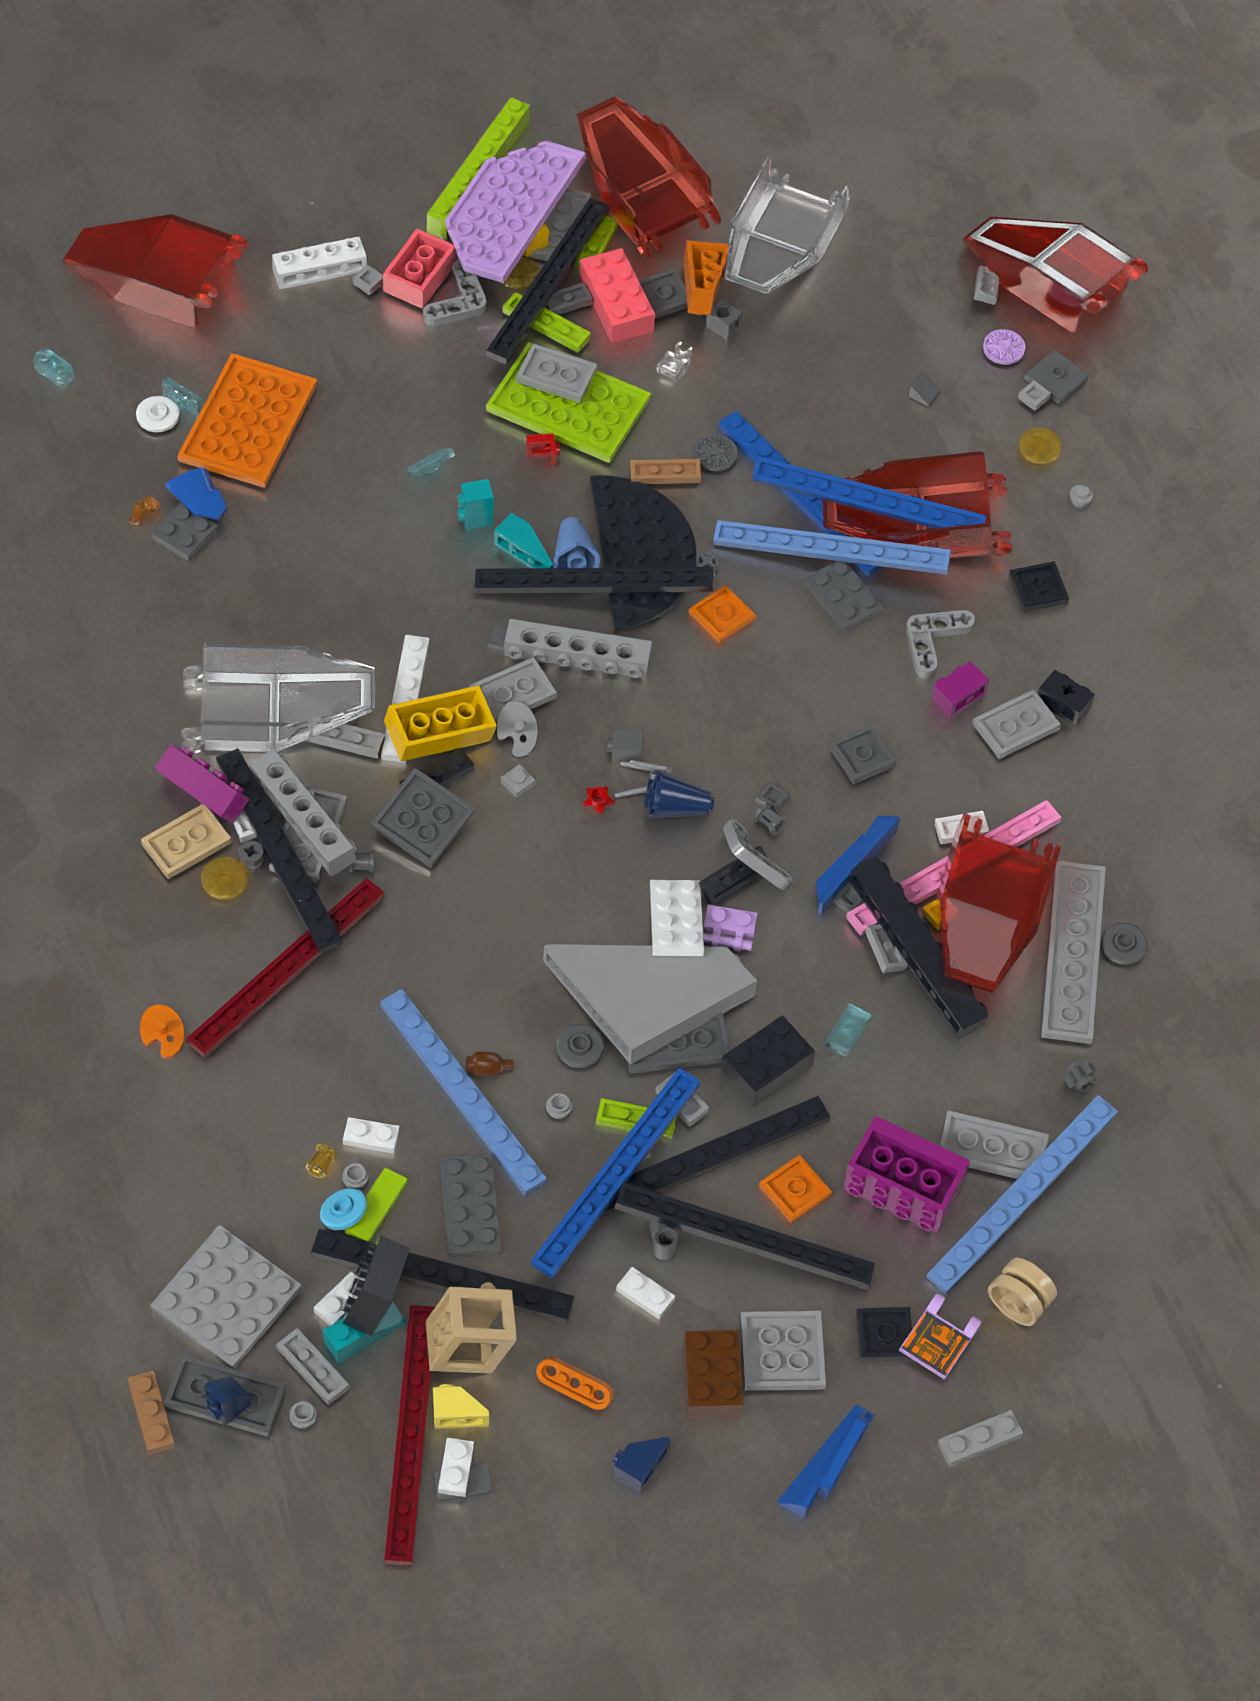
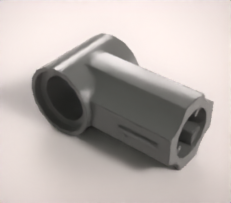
[647,1219,678,1260]

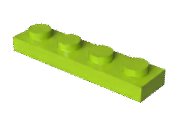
[503,292,591,353]

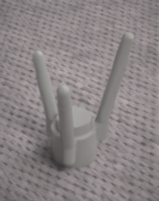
[614,760,672,798]

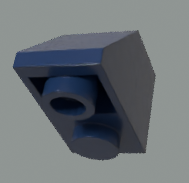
[204,1376,250,1426]

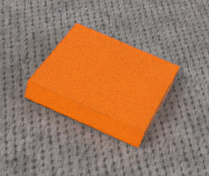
[689,584,756,644]
[759,1154,833,1224]

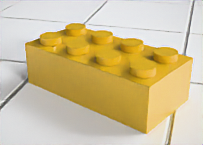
[384,686,497,762]

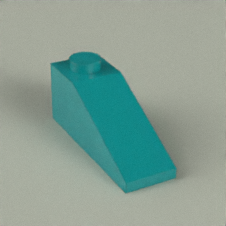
[494,513,553,568]
[323,1302,406,1364]

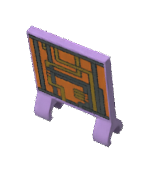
[899,1294,981,1380]

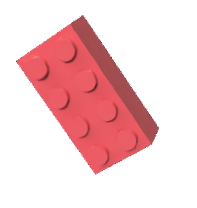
[579,248,655,343]

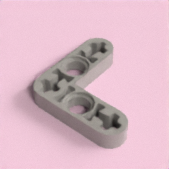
[423,260,487,327]
[906,610,975,678]
[722,818,793,890]

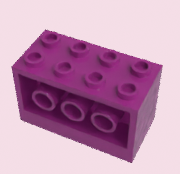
[843,1115,970,1234]

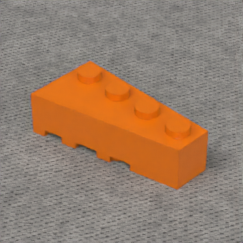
[683,240,731,315]

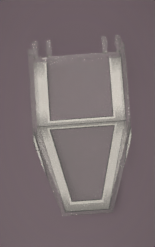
[725,157,851,295]
[181,643,375,754]

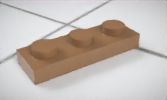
[630,459,701,484]
[127,1370,175,1455]

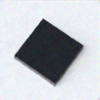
[1009,561,1069,612]
[856,1307,913,1362]

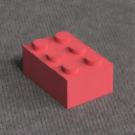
[383,229,456,309]

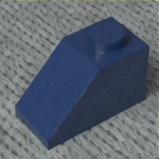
[611,1437,671,1492]

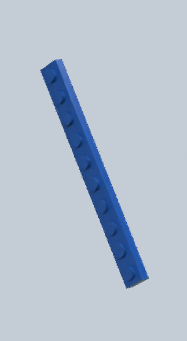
[718,411,882,576]
[752,456,986,540]
[531,1068,700,1279]

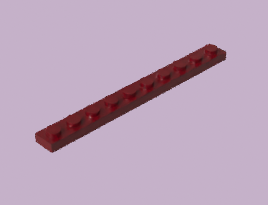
[186,878,385,1058]
[384,1305,435,1566]

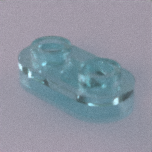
[33,349,74,385]

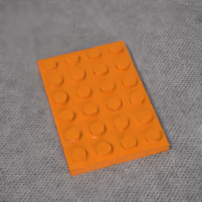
[177,353,317,488]

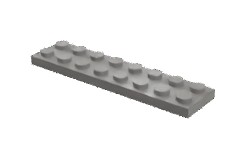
[1041,860,1106,1044]

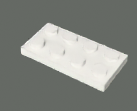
[650,880,704,956]

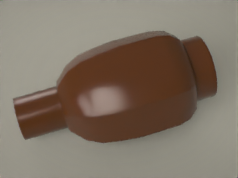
[466,1052,514,1076]

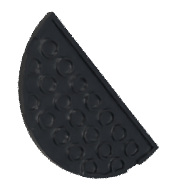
[590,475,697,634]

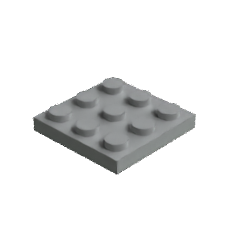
[740,1311,826,1391]

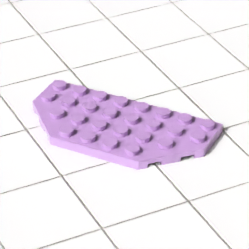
[445,141,586,283]

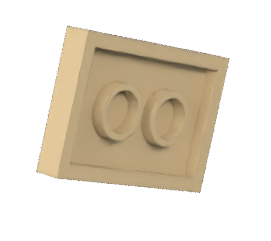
[141,804,232,879]

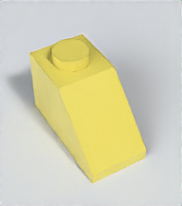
[433,1384,489,1429]

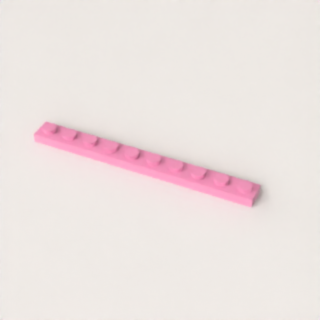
[846,800,1061,936]

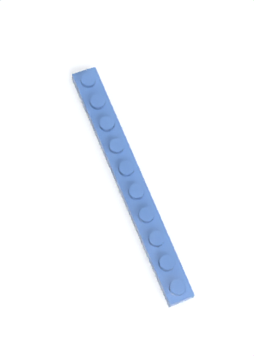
[713,520,951,575]
[380,989,547,1196]
[926,1095,1118,1295]

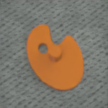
[140,1004,185,1059]

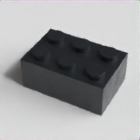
[721,1015,815,1107]
[342,1235,410,1336]

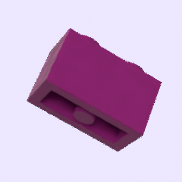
[932,661,990,718]

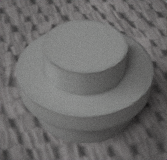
[1070,485,1093,507]
[546,1093,572,1119]
[342,1163,369,1189]
[289,1401,317,1428]

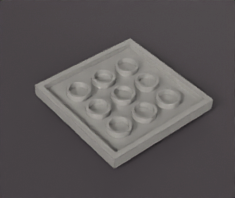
[150,1225,302,1369]

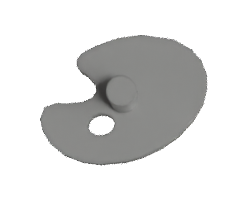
[496,701,538,758]

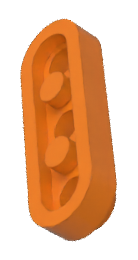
[536,1356,613,1410]

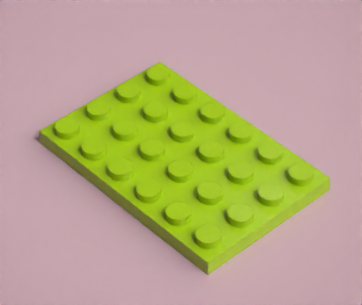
[486,342,651,463]

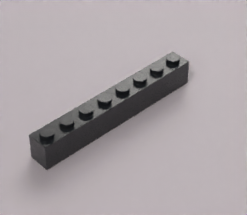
[848,856,988,1040]

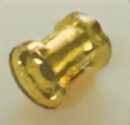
[305,1144,337,1179]

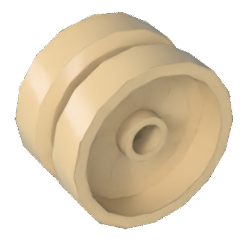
[988,1258,1057,1326]

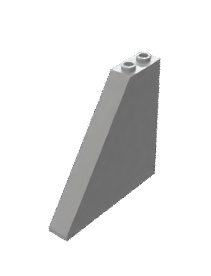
[543,944,757,1064]

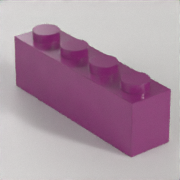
[155,744,250,823]

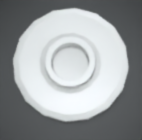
[136,396,180,433]

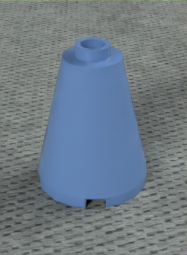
[553,517,600,568]

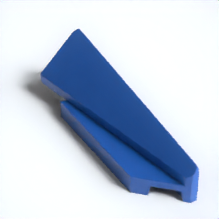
[815,816,900,914]
[778,1405,875,1518]

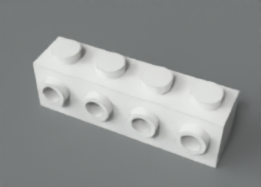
[272,236,367,289]

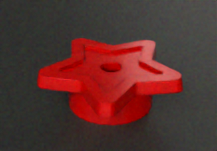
[583,786,615,814]

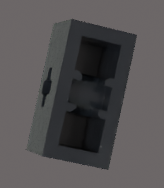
[1038,669,1095,726]

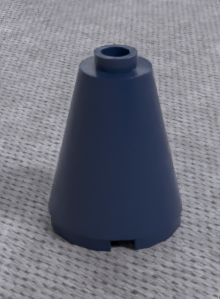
[644,770,714,819]

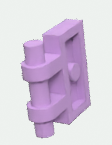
[703,905,757,952]

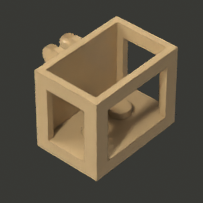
[426,1282,517,1374]

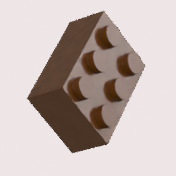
[683,1330,743,1419]

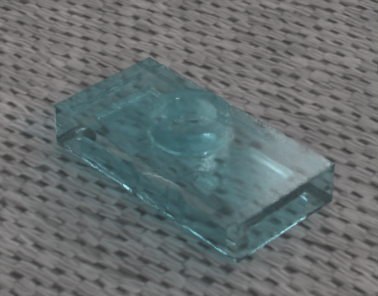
[162,377,203,417]
[405,447,455,478]
[825,1003,872,1057]

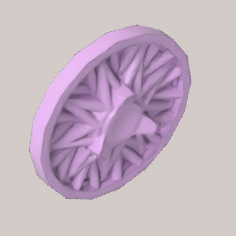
[983,329,1026,365]

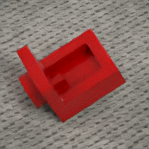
[526,433,560,465]

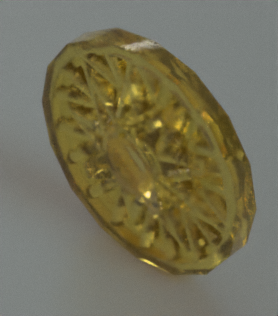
[503,255,540,290]
[1019,427,1062,464]
[201,857,248,899]

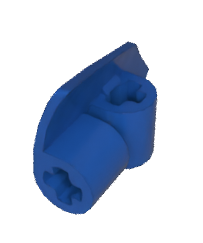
[165,468,227,520]

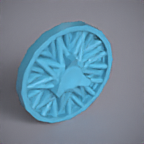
[320,1188,367,1230]

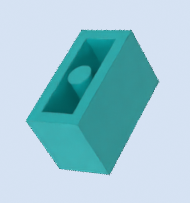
[457,479,494,531]

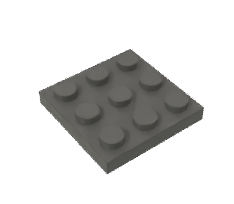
[370,768,475,868]

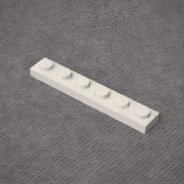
[381,635,429,763]

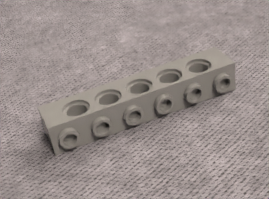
[504,619,652,678]
[249,748,356,876]

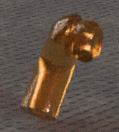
[129,496,159,526]

